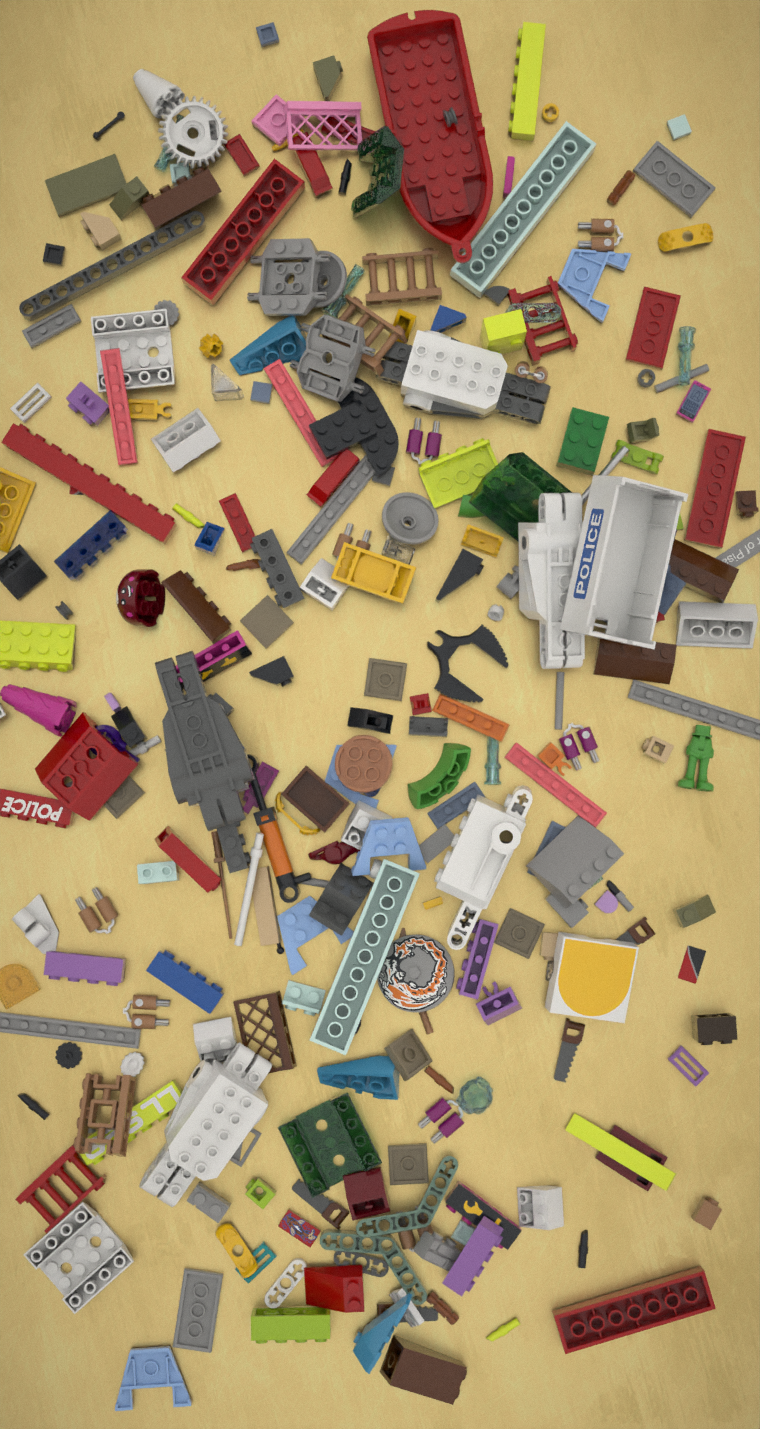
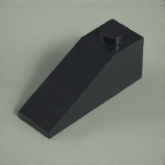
[435,549,484,603]

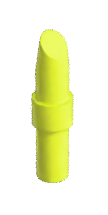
[172,503,205,528]
[486,1318,521,1342]

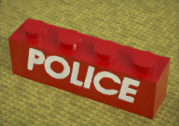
[0,789,74,828]

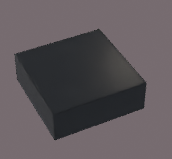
[43,243,66,266]

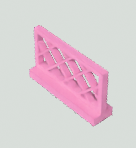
[283,101,363,151]

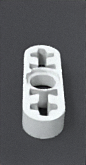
[264,1258,307,1308]

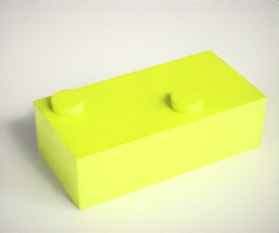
[480,309,527,354]

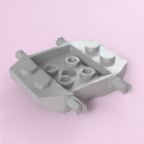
[247,238,331,316]
[290,314,376,402]

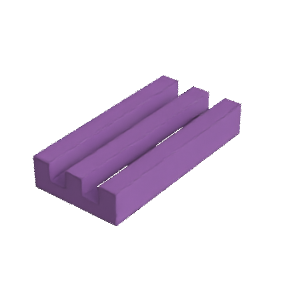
[668,1045,709,1087]

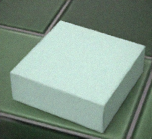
[667,114,692,140]
[170,162,190,185]
[451,1220,476,1245]

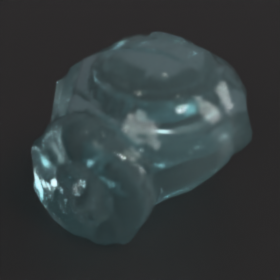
[456,1076,493,1115]

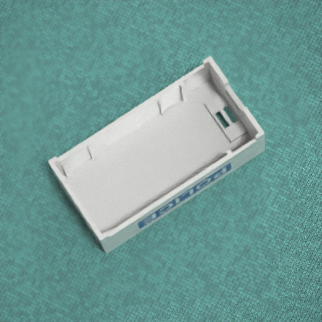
[560,475,688,649]

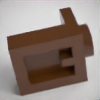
[735,490,759,518]

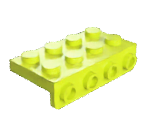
[418,438,504,509]
[0,620,76,672]

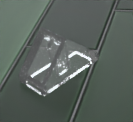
[381,535,415,565]

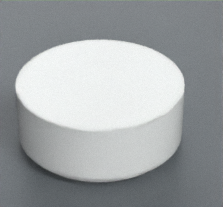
[369,859,382,879]

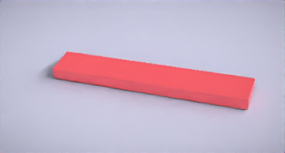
[100,348,138,465]
[264,359,337,467]
[504,742,607,828]

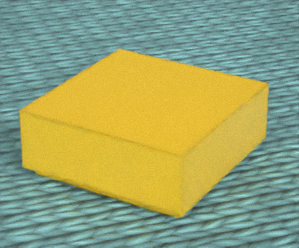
[422,896,443,910]

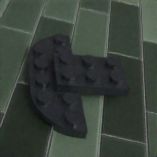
[309,376,399,478]

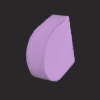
[104,692,122,713]
[594,890,618,913]

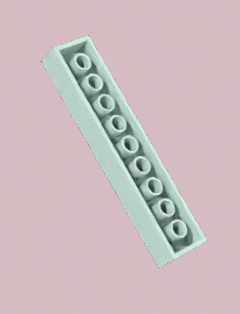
[450,121,596,298]
[310,859,420,1055]

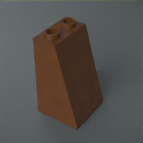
[380,1335,467,1405]

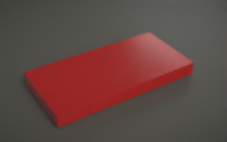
[625,286,681,369]

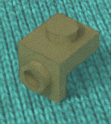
[627,418,659,443]

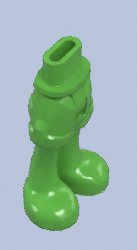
[678,725,714,792]

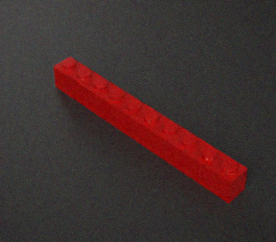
[1,423,177,545]

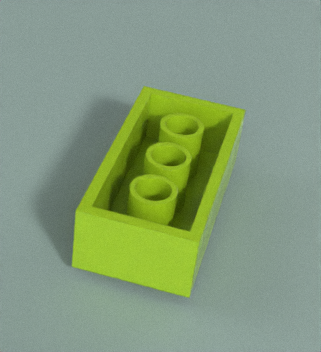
[251,1307,331,1344]

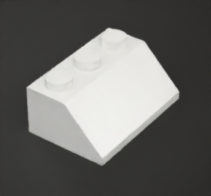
[151,408,221,472]

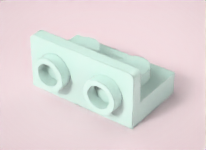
[137,861,179,884]
[282,980,326,1016]

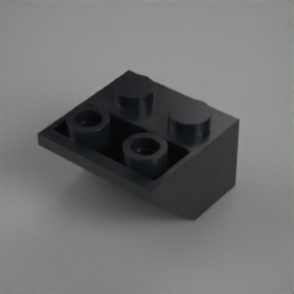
[0,544,47,600]

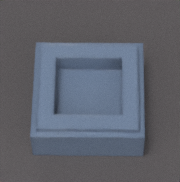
[256,22,279,47]
[250,381,273,404]

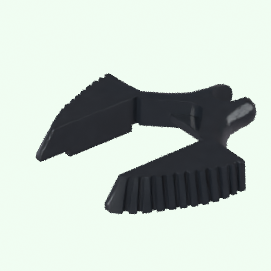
[427,624,508,702]

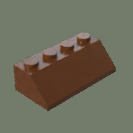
[140,166,222,228]
[669,539,739,603]
[161,570,231,644]
[593,638,677,684]

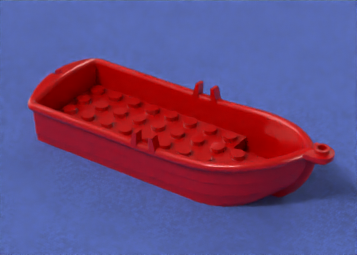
[367,10,493,263]

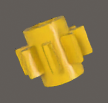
[199,334,223,358]

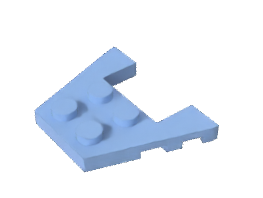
[558,249,631,323]
[325,745,397,808]
[351,817,426,876]
[277,896,354,975]
[115,1346,192,1411]

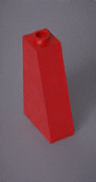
[155,826,221,893]

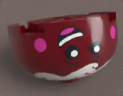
[116,569,165,627]

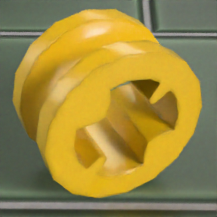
[542,103,559,122]

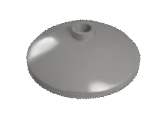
[294,251,347,308]
[382,492,438,544]

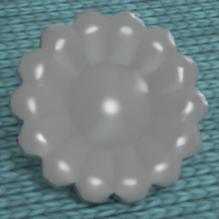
[154,300,179,325]

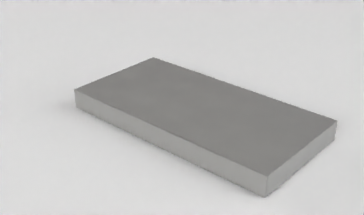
[633,141,716,218]
[173,1268,223,1353]

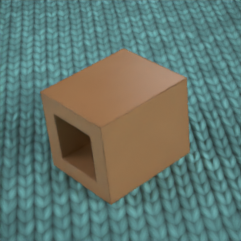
[691,1197,722,1230]

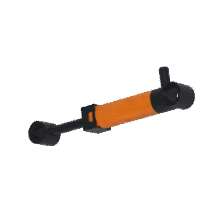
[247,754,312,903]

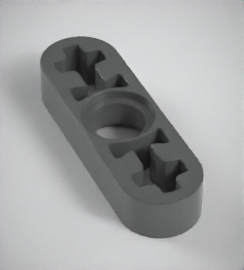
[334,1251,389,1277]

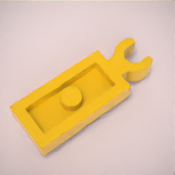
[128,399,172,420]

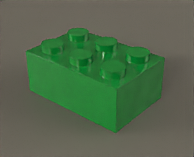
[556,407,609,476]

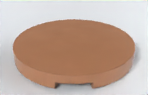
[335,735,393,793]

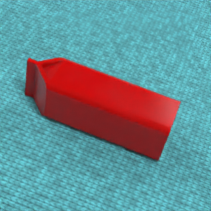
[292,132,333,196]
[306,449,360,507]

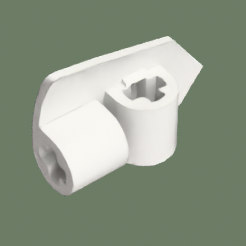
[12,894,59,954]

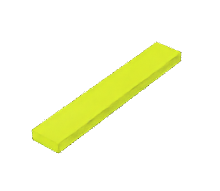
[565,1113,676,1191]

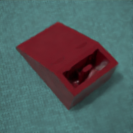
[595,1125,668,1191]

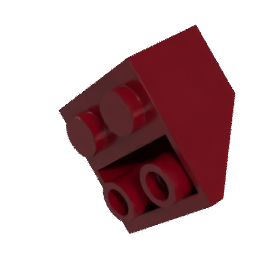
[343,1167,390,1221]

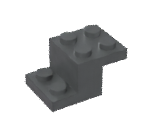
[309,863,373,936]

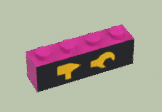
[176,630,252,692]
[445,1180,522,1250]

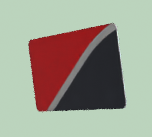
[678,945,706,984]

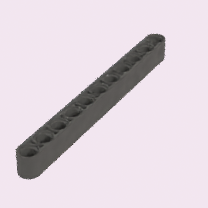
[19,211,206,321]

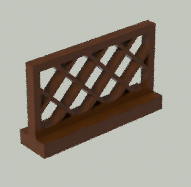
[233,991,297,1074]

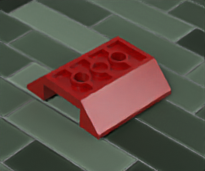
[35,712,139,821]

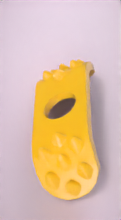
[658,223,714,252]
[275,792,320,836]
[215,1223,258,1278]

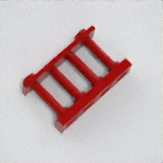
[507,276,578,366]
[15,1144,107,1233]

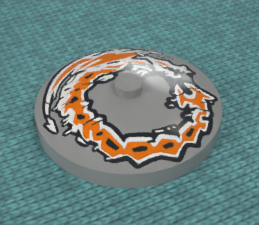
[377,935,455,1013]

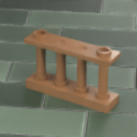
[362,248,442,306]
[322,294,408,376]

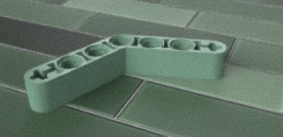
[356,1156,458,1238]
[320,1229,427,1305]

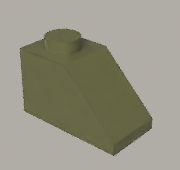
[313,55,343,101]
[109,176,149,220]
[673,895,716,928]

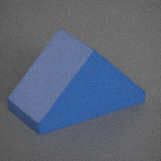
[430,305,467,333]
[194,522,225,556]

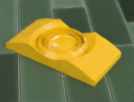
[331,542,416,604]

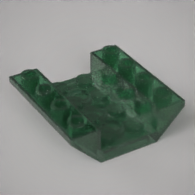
[351,126,404,218]
[469,452,573,542]
[278,1092,382,1198]

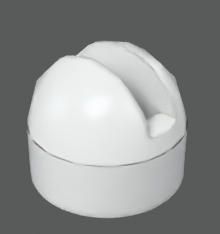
[488,604,504,621]

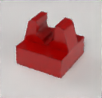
[409,693,432,716]

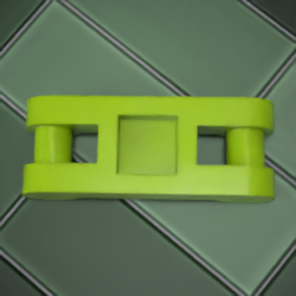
[611,440,664,475]

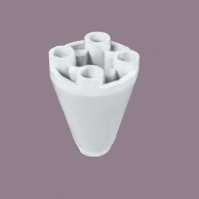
[133,69,185,119]

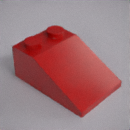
[304,1265,365,1313]

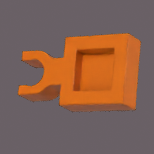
[537,742,572,776]

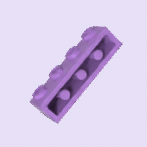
[456,918,499,1000]
[44,951,126,986]
[442,1216,504,1297]

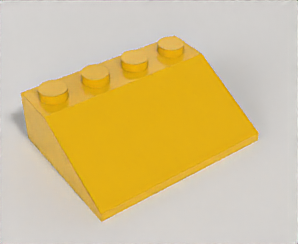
[0,467,36,553]

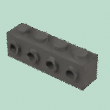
[250,529,305,608]
[217,806,251,873]

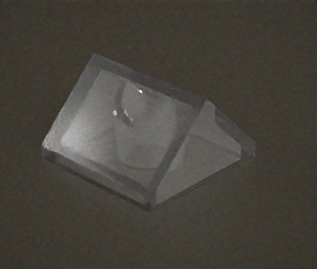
[211,364,244,401]

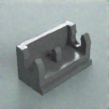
[409,716,448,738]

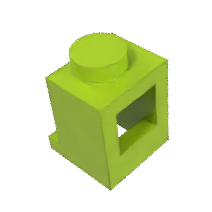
[245,1177,276,1209]

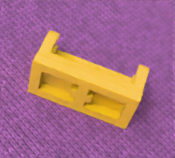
[461,524,504,558]

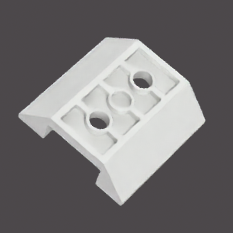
[91,309,175,393]
[24,1202,134,1314]

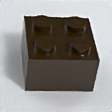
[691,1013,738,1045]

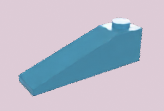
[230,316,307,375]
[317,1056,399,1100]
[353,1293,412,1374]

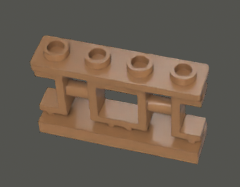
[74,1073,136,1157]

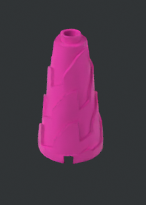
[0,684,77,737]

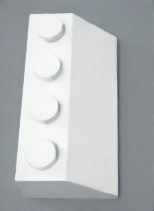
[676,601,758,648]

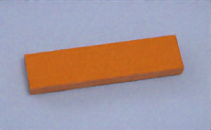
[432,694,510,742]

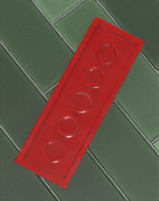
[684,429,746,549]

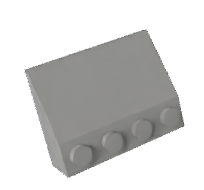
[526,815,624,909]

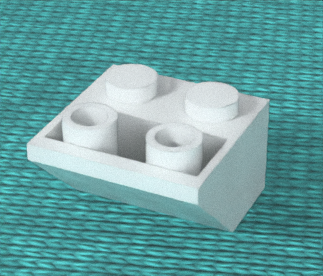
[300,558,349,611]
[341,800,392,850]
[193,1017,237,1064]
[517,1185,564,1230]

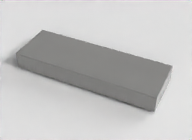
[22,304,82,348]

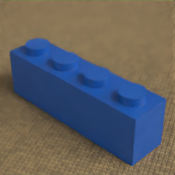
[146,950,225,1014]

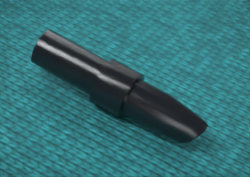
[338,159,352,195]
[18,1093,50,1120]
[578,1230,588,1268]

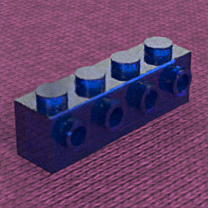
[54,510,128,580]

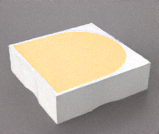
[545,932,639,1023]

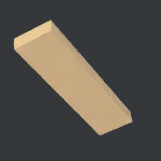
[252,866,281,946]

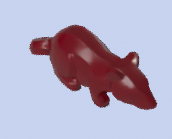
[308,840,360,865]

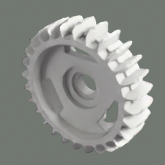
[158,96,228,169]

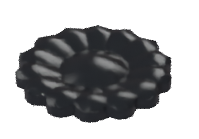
[55,1042,82,1069]

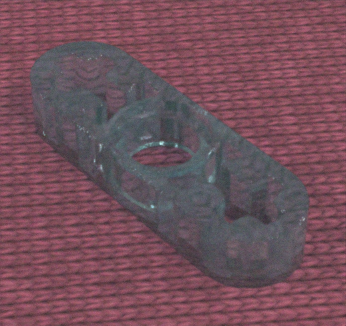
[505,303,561,323]

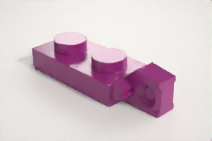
[242,761,279,814]

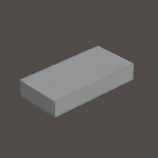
[419,824,454,863]

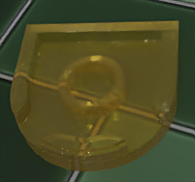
[0,964,40,1010]

